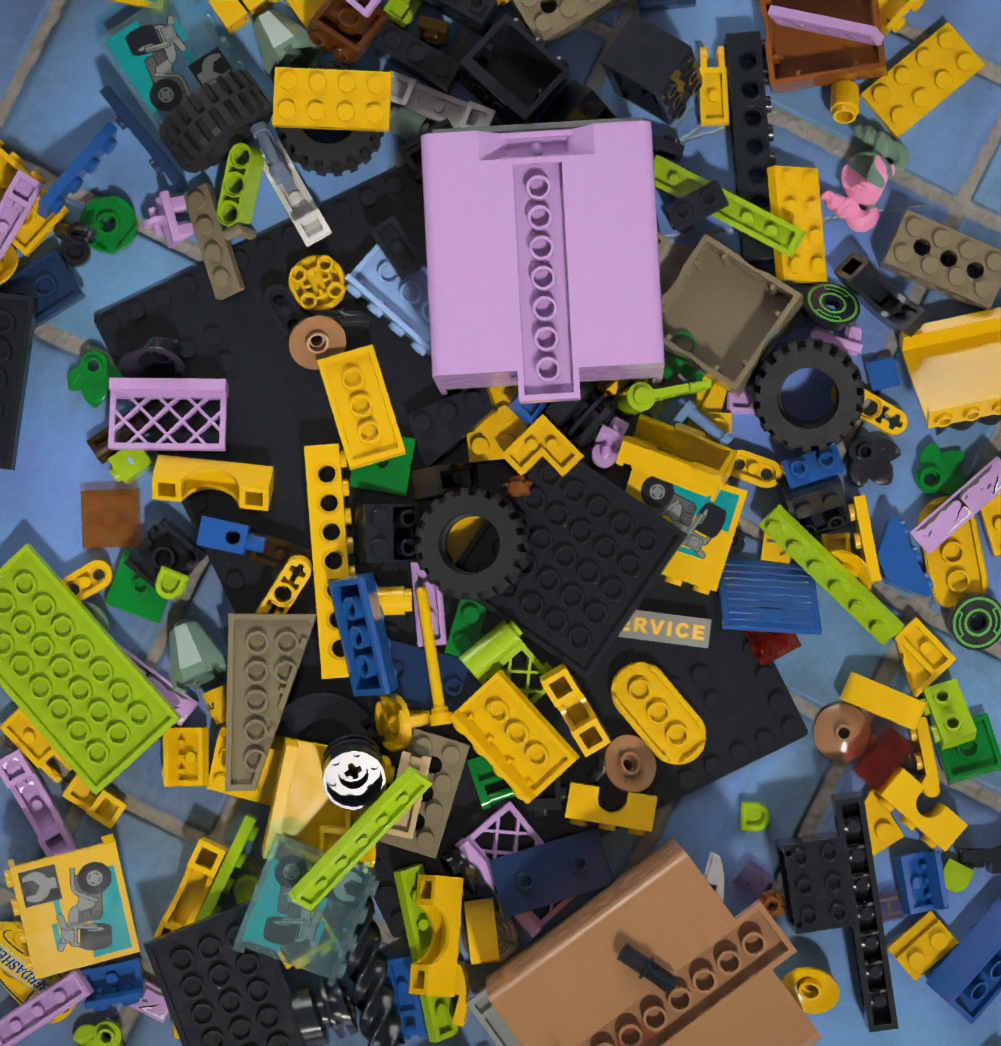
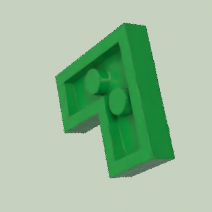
[444,600,488,657]

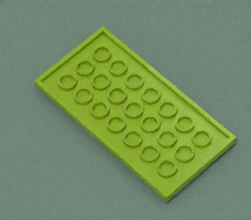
[0,543,182,795]

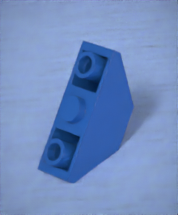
[876,515,934,598]

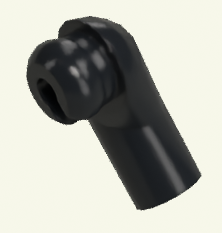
[587,744,609,785]

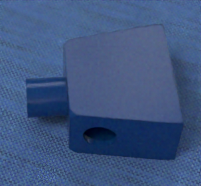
[196,516,267,556]

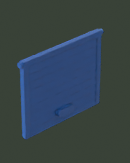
[718,560,822,635]

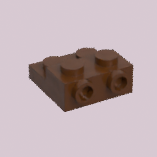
[307,0,389,65]

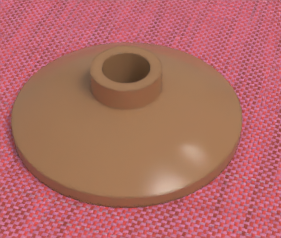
[289,316,346,370]
[813,704,871,762]
[604,735,656,793]

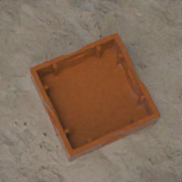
[759,0,888,94]

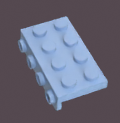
[344,244,431,358]

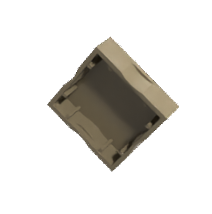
[661,234,804,398]

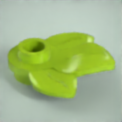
[72,1019,123,1046]

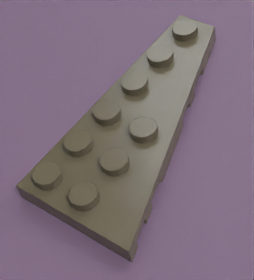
[225,614,317,791]

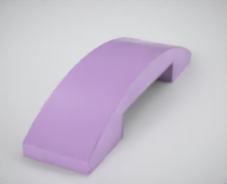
[0,170,44,261]
[0,749,78,857]

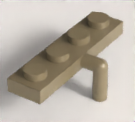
[183,183,257,300]

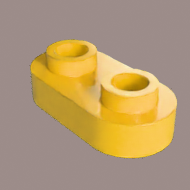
[730,449,782,489]
[62,560,114,602]

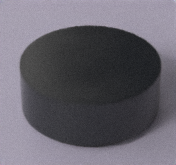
[61,240,92,267]

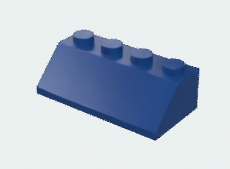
[328,572,398,696]
[925,897,1001,1024]

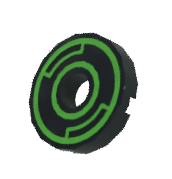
[802,282,860,331]
[947,592,1001,651]

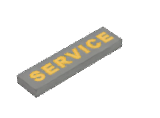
[618,610,712,648]

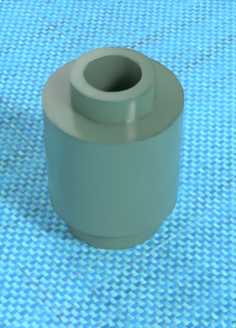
[390,106,430,141]

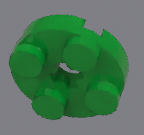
[80,196,139,255]

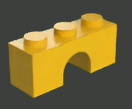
[539,663,611,757]
[874,765,968,852]
[564,781,657,836]

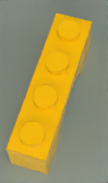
[152,455,274,511]
[152,836,229,939]
[409,874,464,997]

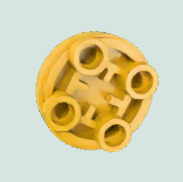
[289,255,347,313]

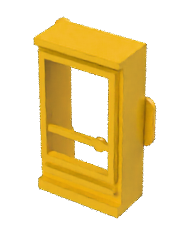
[616,414,738,502]

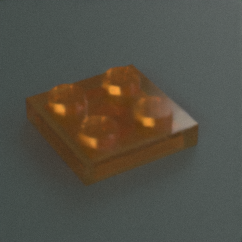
[81,489,142,549]

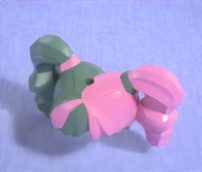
[820,124,910,232]

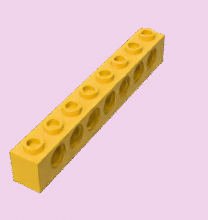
[304,443,356,679]

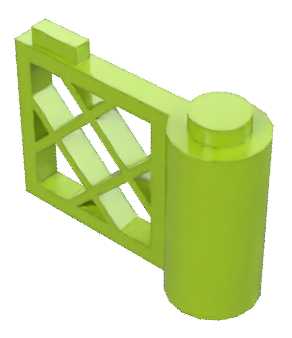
[613,379,712,417]
[459,619,553,704]

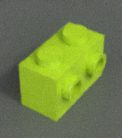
[920,678,977,750]

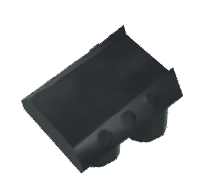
[124,518,208,590]

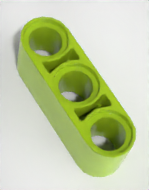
[216,143,265,227]

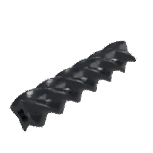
[332,876,406,1046]

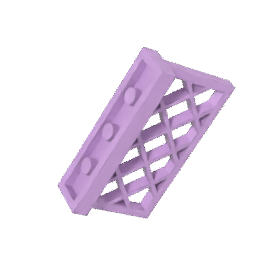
[108,378,229,451]
[454,801,576,938]

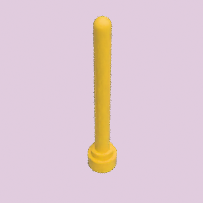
[416,586,453,727]

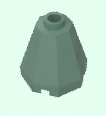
[253,10,322,83]
[170,619,228,694]

